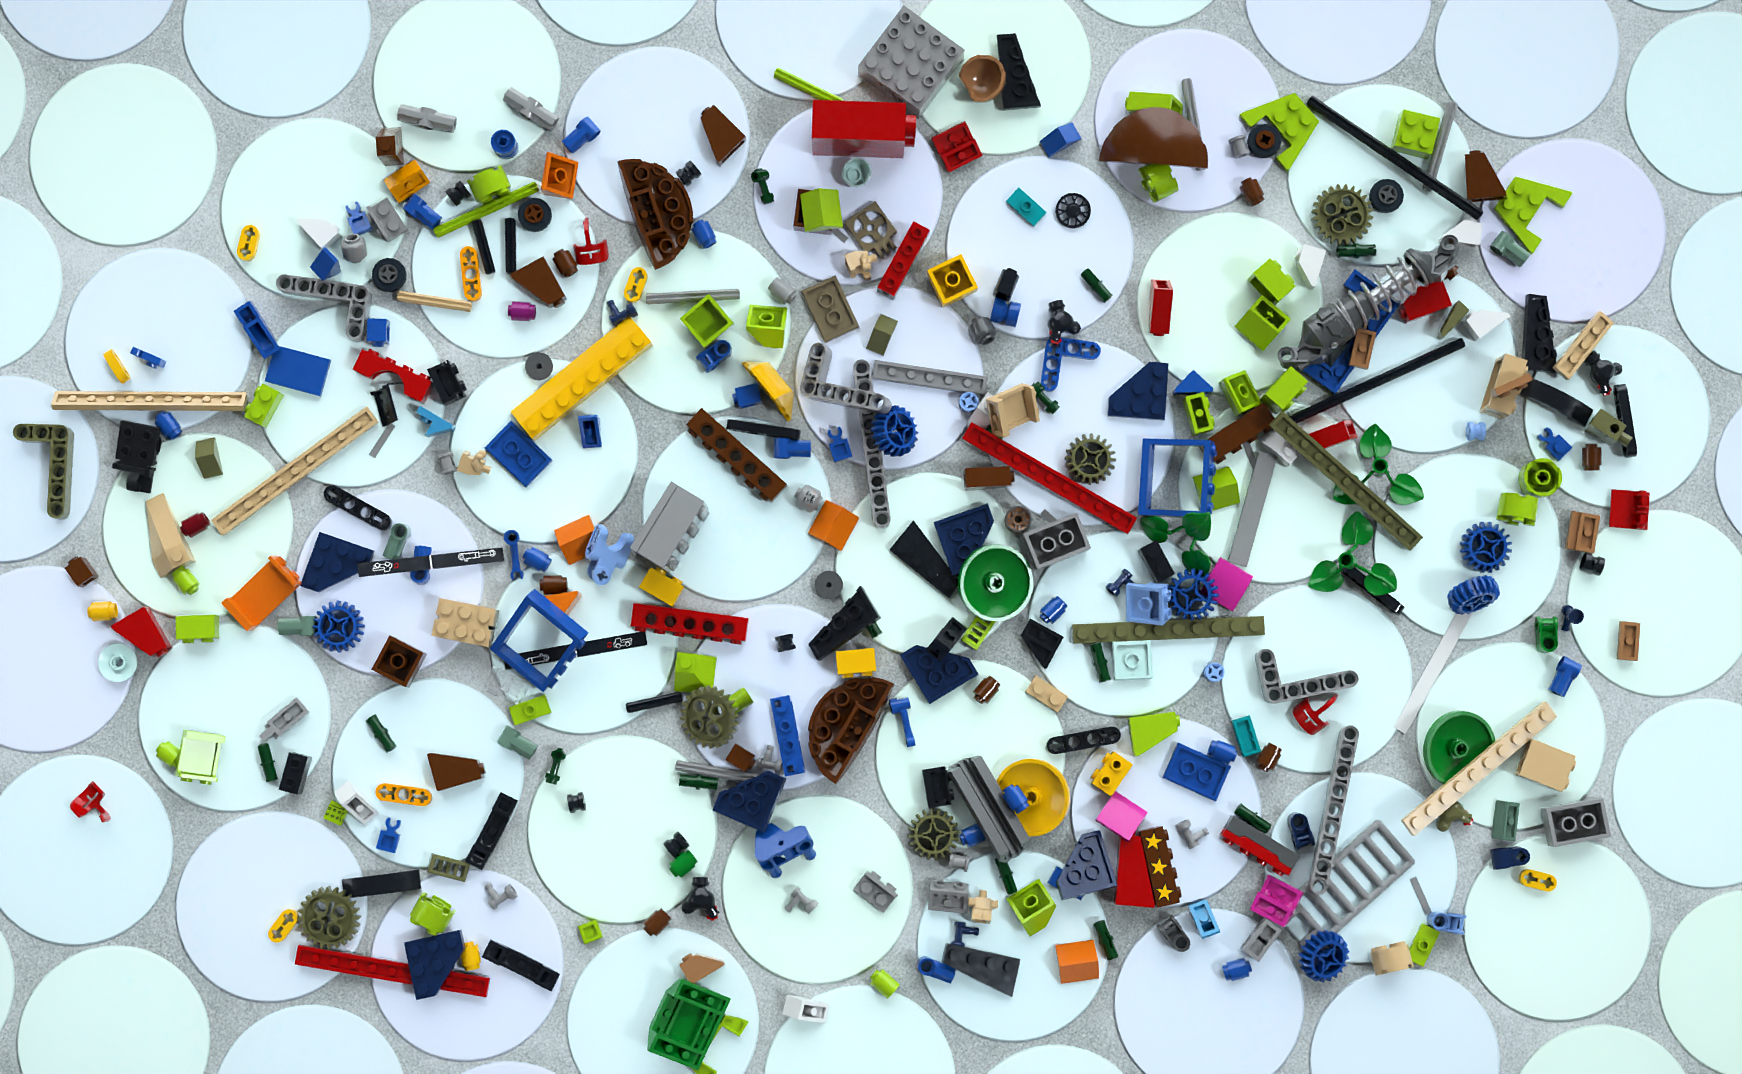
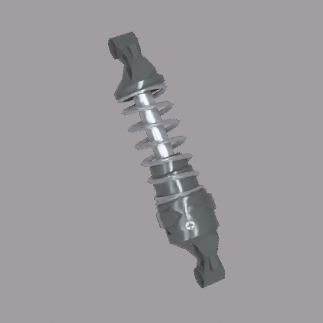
[1277,234,1459,371]

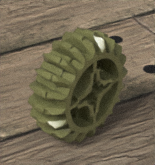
[1064,433,1116,485]
[907,808,960,861]

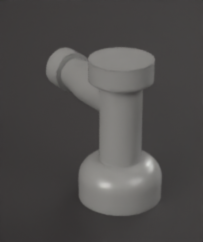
[756,745,784,776]
[1175,819,1209,849]
[484,882,518,910]
[784,887,819,914]

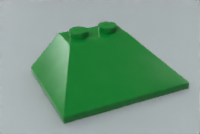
[647,978,731,1070]

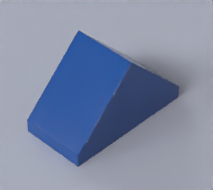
[1039,122,1082,157]
[310,247,341,281]
[1173,370,1213,395]
[578,415,602,449]

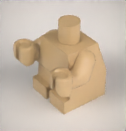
[844,251,878,281]
[457,450,492,475]
[968,890,998,924]

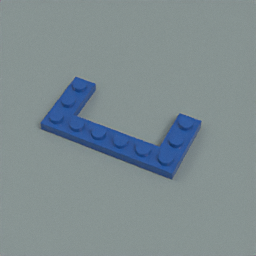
[1291,269,1400,395]

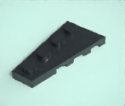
[996,33,1041,111]
[1522,294,1558,374]
[889,520,958,599]
[808,586,881,661]
[941,943,1021,997]

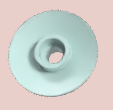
[98,643,138,682]

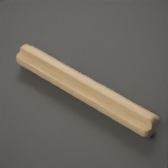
[397,291,472,312]

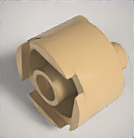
[1370,941,1414,976]

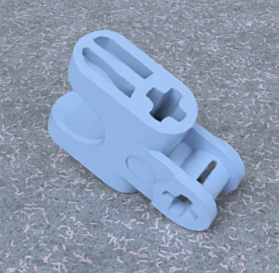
[585,524,634,585]

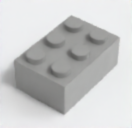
[1022,513,1091,571]
[1540,798,1611,847]

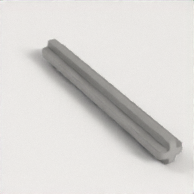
[1181,78,1205,171]
[1422,101,1458,192]
[646,288,740,304]
[675,760,760,782]

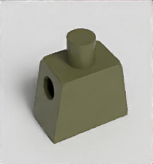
[1585,409,1633,447]

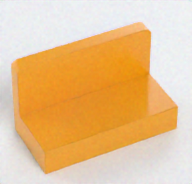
[384,160,431,203]

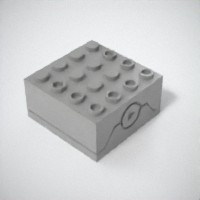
[858,5,965,119]
[630,481,710,573]

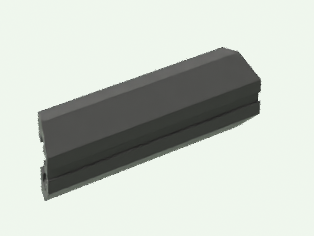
[947,755,1030,863]

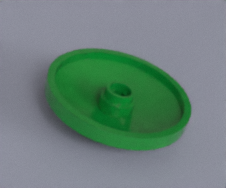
[958,544,1033,621]
[1423,710,1495,784]

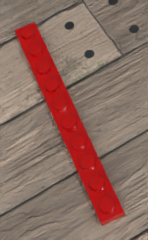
[962,422,1137,534]
[294,945,491,997]

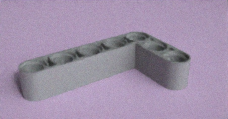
[276,274,372,342]
[800,342,892,414]
[1255,649,1359,704]

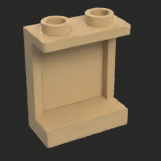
[986,383,1040,438]
[1515,739,1576,792]

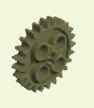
[1311,184,1374,245]
[680,685,740,749]
[297,886,362,950]

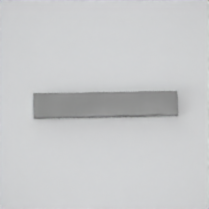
[872,360,988,396]
[1228,452,1277,567]

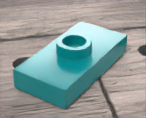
[1006,187,1047,227]
[1231,715,1261,758]

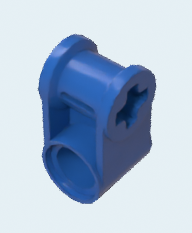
[695,340,732,373]

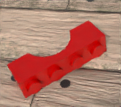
[352,348,434,404]

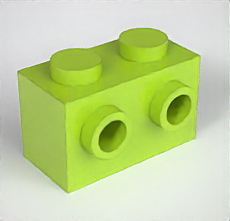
[244,383,284,428]
[1183,392,1215,436]
[175,615,220,644]

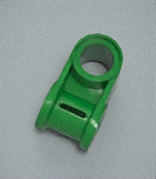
[1534,616,1558,654]

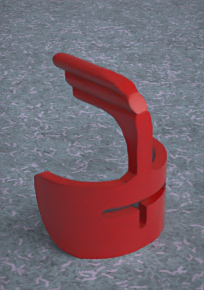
[573,217,609,265]
[1292,693,1338,735]
[69,781,112,823]

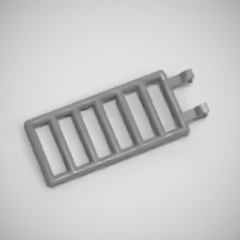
[1287,819,1415,946]

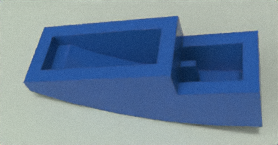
[233,301,281,359]

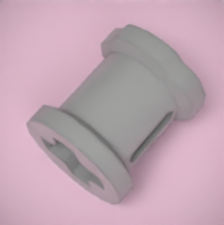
[1228,135,1250,159]
[437,452,458,475]
[948,852,970,872]

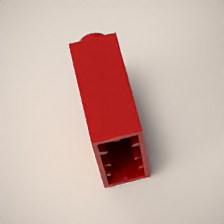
[811,100,916,158]

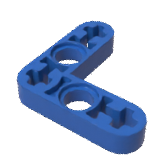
[1040,337,1101,392]

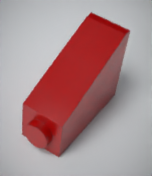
[1149,279,1173,336]
[1398,281,1452,324]
[1309,420,1358,449]
[111,606,172,658]

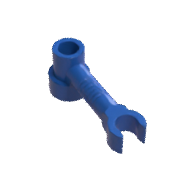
[504,530,524,580]
[889,697,916,747]

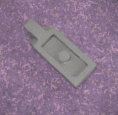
[259,697,310,742]

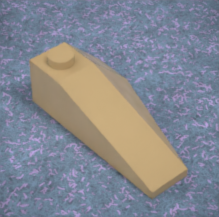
[146,493,196,578]

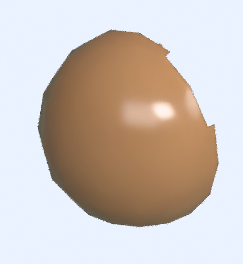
[959,54,1006,103]

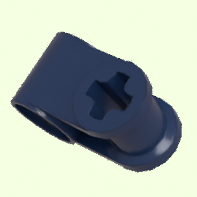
[1287,812,1315,851]
[1490,846,1530,870]

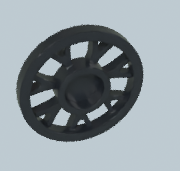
[1055,193,1091,229]

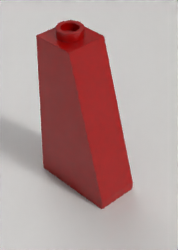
[1114,831,1155,908]

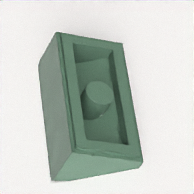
[1491,800,1520,842]

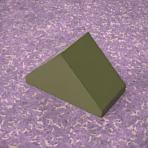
[866,314,898,356]
[195,437,223,479]

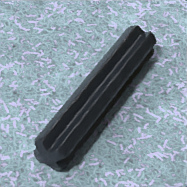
[505,217,517,274]
[472,219,496,275]
[626,692,683,713]

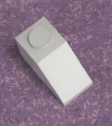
[296,218,342,249]
[1438,218,1483,249]
[1294,244,1326,290]
[1462,309,1510,341]
[965,392,993,430]
[1259,429,1301,467]
[334,780,379,825]
[782,995,830,1023]

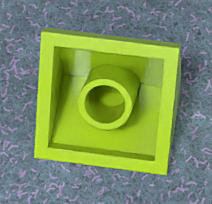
[800,188,843,233]
[1219,370,1262,417]
[1192,466,1240,511]

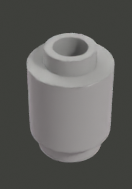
[768,277,796,305]

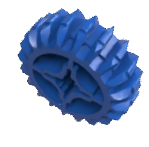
[870,405,919,457]
[1459,522,1512,573]
[1168,568,1219,621]
[1447,575,1500,615]
[312,600,365,653]
[1298,930,1350,983]

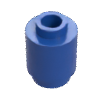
[691,219,717,249]
[154,411,183,441]
[522,547,552,573]
[1039,596,1068,624]
[1207,740,1237,764]
[1002,784,1030,814]
[959,823,986,848]
[1222,958,1252,981]

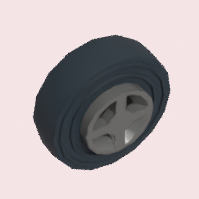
[1369,179,1404,213]
[372,258,407,292]

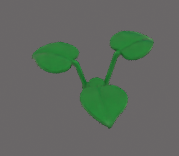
[1333,423,1424,505]
[1308,511,1397,596]
[1140,512,1211,577]

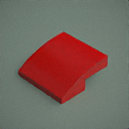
[931,121,983,172]

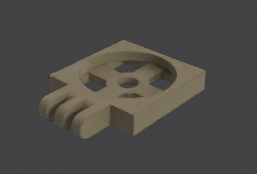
[844,201,897,259]

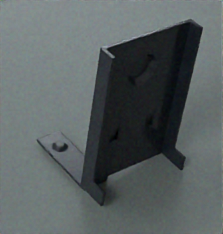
[370,382,403,427]

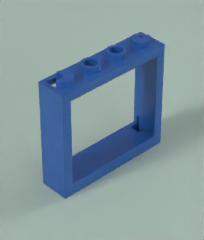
[1138,438,1217,518]
[490,589,589,692]
[770,695,805,777]

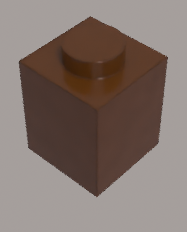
[65,556,99,588]
[725,743,756,772]

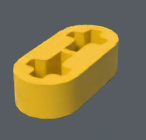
[237,225,261,262]
[624,267,648,303]
[103,349,131,384]
[1519,869,1557,892]
[268,909,299,943]

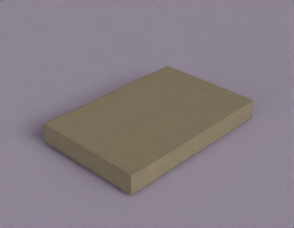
[801,275,860,343]

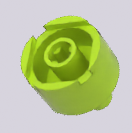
[1138,164,1179,203]
[467,165,511,205]
[1518,458,1562,498]
[1496,492,1539,526]
[409,892,456,936]

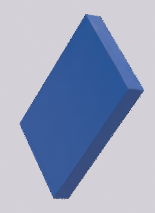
[265,346,332,397]
[485,421,553,488]
[1162,742,1231,801]

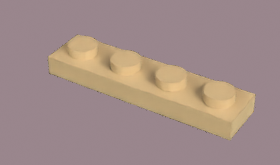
[1553,310,1614,380]

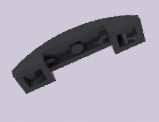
[1519,378,1593,427]
[465,792,518,870]
[342,869,422,898]
[482,939,560,991]

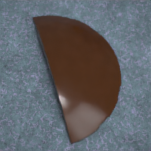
[1099,107,1208,169]
[617,159,693,270]
[808,677,895,785]

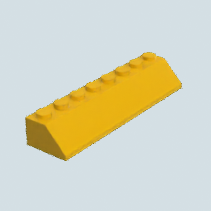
[511,316,653,441]

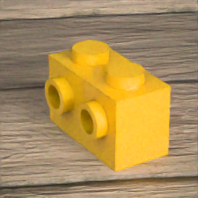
[639,566,685,607]
[836,648,876,678]
[1090,751,1133,796]

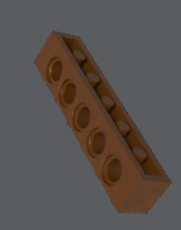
[686,408,788,503]

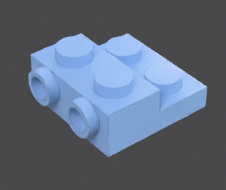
[1126,582,1172,625]

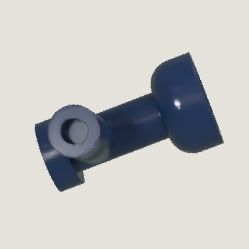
[607,300,638,326]
[1105,568,1134,597]
[1561,605,1584,631]
[950,921,979,947]

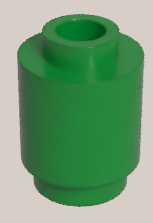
[669,850,698,878]

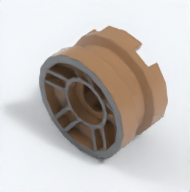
[1004,506,1032,534]

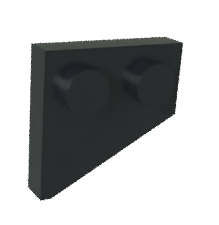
[1020,618,1064,669]

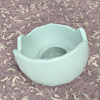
[841,157,872,188]

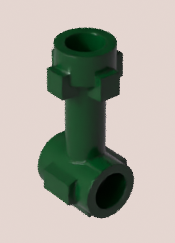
[751,168,774,205]
[1031,381,1060,415]
[545,748,566,785]

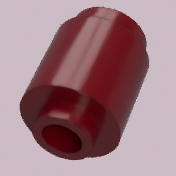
[180,512,211,538]

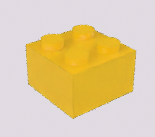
[926,254,978,308]

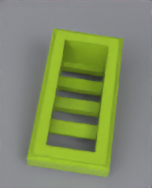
[961,616,996,651]

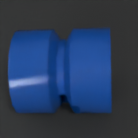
[491,129,519,160]
[990,297,1021,328]

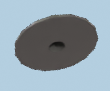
[525,352,553,381]
[815,571,843,599]

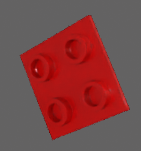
[1609,489,1650,530]

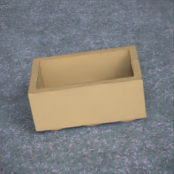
[1479,353,1528,419]
[431,598,499,648]

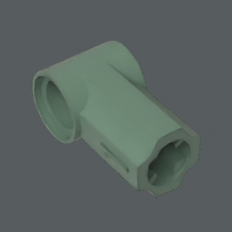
[1489,231,1530,268]
[382,523,411,560]
[278,616,317,636]
[497,725,538,760]

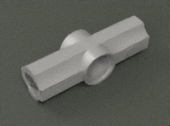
[502,87,559,132]
[397,104,457,133]

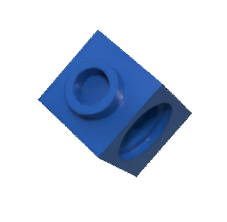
[367,318,390,347]
[732,383,762,409]

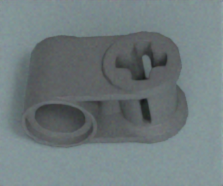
[1156,914,1191,952]

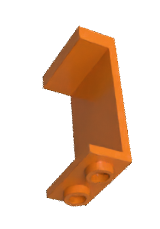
[221,555,302,631]

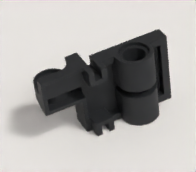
[112,420,162,494]

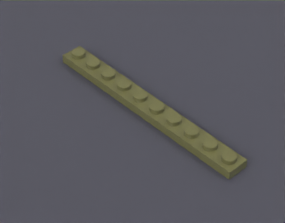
[1269,411,1423,551]
[1072,616,1265,644]

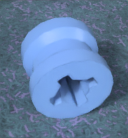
[959,392,978,413]
[1466,422,1486,441]
[1204,663,1225,682]

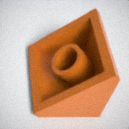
[541,152,579,199]
[808,500,859,551]
[554,515,595,565]
[544,591,582,615]
[1055,940,1099,984]

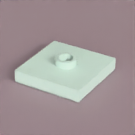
[1112,640,1153,681]

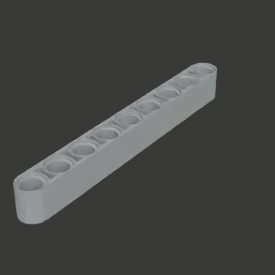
[853,359,891,529]
[1308,725,1359,895]

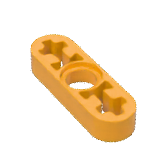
[460,246,482,302]
[375,783,432,806]

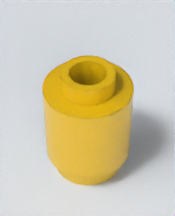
[87,601,118,622]
[460,941,481,971]

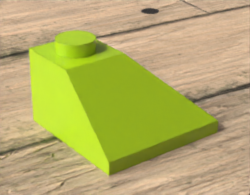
[746,304,787,348]
[674,652,717,693]
[1006,879,1056,937]

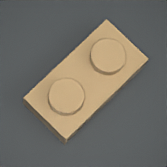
[1025,675,1068,713]

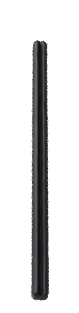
[1307,96,1483,220]
[1289,338,1465,423]

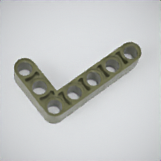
[13,423,74,520]

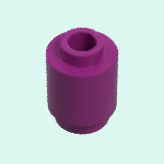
[508,301,536,322]

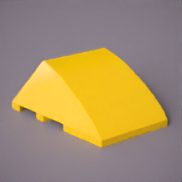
[741,361,794,422]

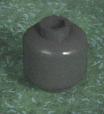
[968,316,996,345]

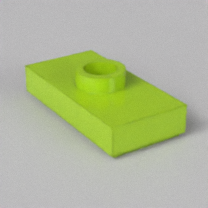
[509,695,552,726]
[1409,923,1440,967]

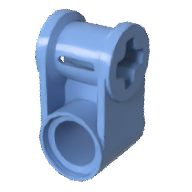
[1427,912,1467,935]

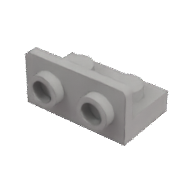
[366,198,408,242]
[853,870,898,913]
[928,880,969,914]

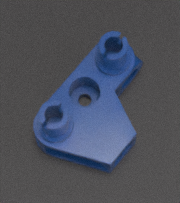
[754,823,816,878]

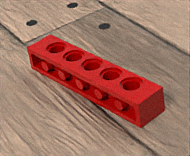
[630,603,749,645]

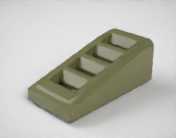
[1437,300,1469,340]
[426,853,470,882]

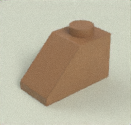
[679,953,725,983]

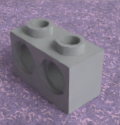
[1240,917,1282,962]

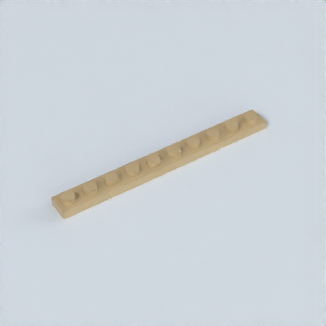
[51,391,248,411]
[211,406,379,536]
[1400,701,1557,836]

